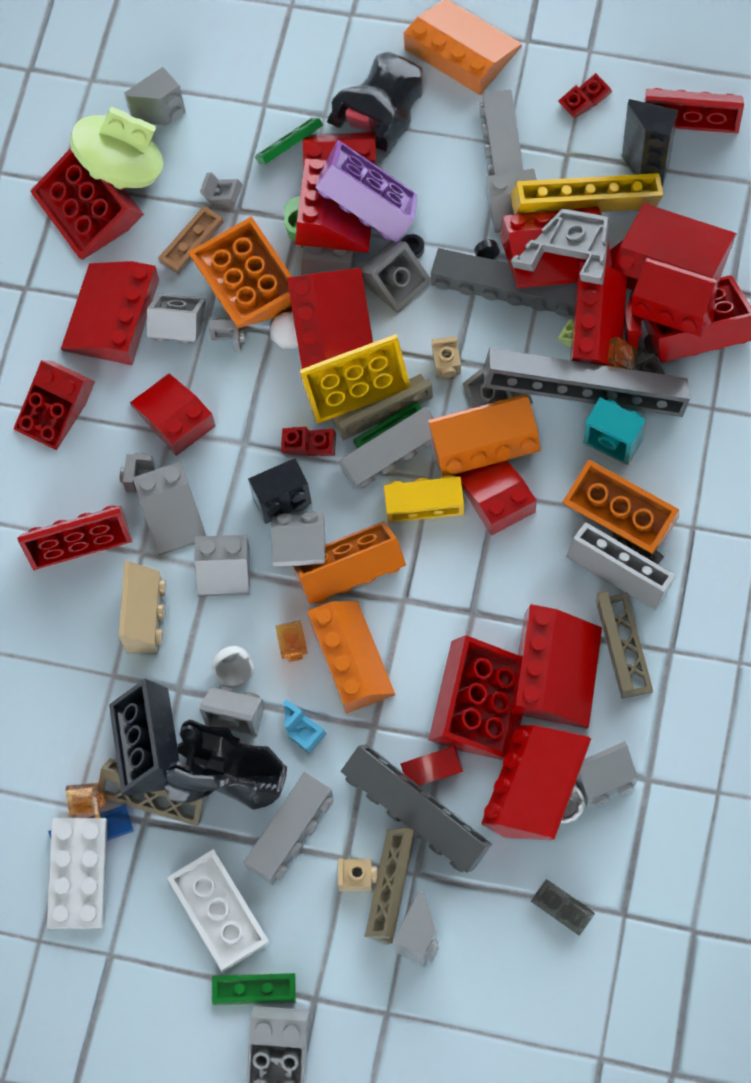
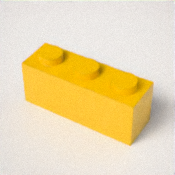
[384,475,464,523]

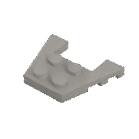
[511,209,610,285]

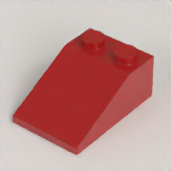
[130,373,215,456]
[454,460,537,536]

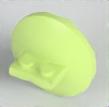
[70,106,163,189]

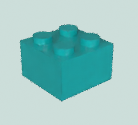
[583,397,646,465]

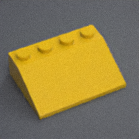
[299,334,411,424]

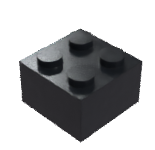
[248,458,312,524]

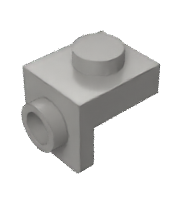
[200,172,243,206]
[209,318,245,352]
[119,452,155,493]

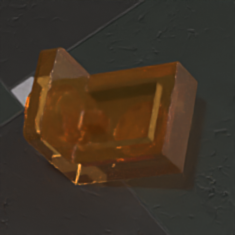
[607,337,637,370]
[275,620,308,662]
[65,783,106,818]

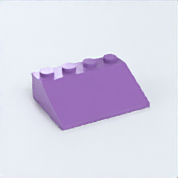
[315,140,418,243]

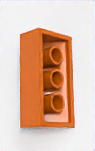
[428,394,541,476]
[562,459,679,555]
[292,521,406,604]
[307,601,395,714]

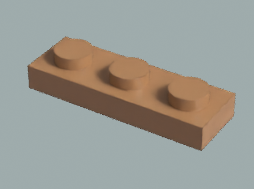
[158,206,224,275]

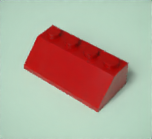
[644,88,744,134]
[570,262,627,368]

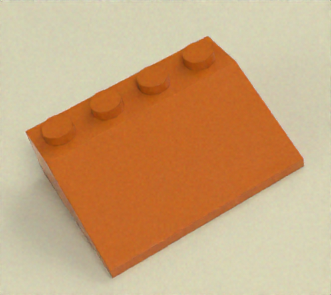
[404,0,522,95]
[188,216,292,329]

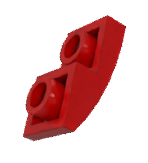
[558,73,612,118]
[625,297,645,350]
[281,426,336,456]
[400,746,464,786]

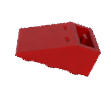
[13,360,95,450]

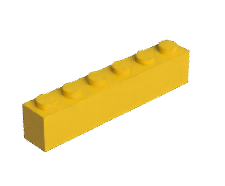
[511,173,664,215]

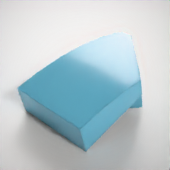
[283,699,326,754]

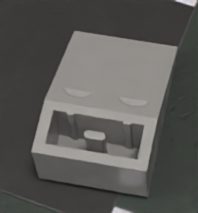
[247,1006,310,1083]

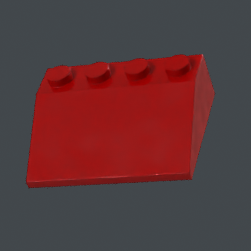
[30,148,144,260]
[295,158,371,253]
[612,203,737,286]
[500,206,613,289]
[61,261,159,365]
[287,268,373,369]
[643,275,751,363]
[17,505,132,571]
[510,604,602,729]
[428,635,522,760]
[481,725,591,840]

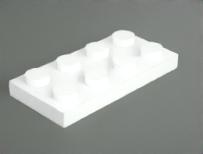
[47,818,108,929]
[167,849,270,973]

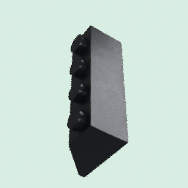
[622,99,678,187]
[109,679,180,795]

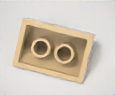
[119,561,166,654]

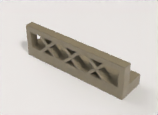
[332,374,433,441]
[596,591,653,699]
[96,758,209,826]
[365,828,414,944]

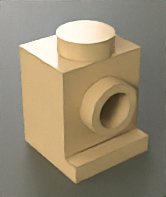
[432,336,461,378]
[338,859,377,892]

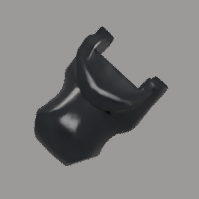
[327,52,423,153]
[165,720,287,810]

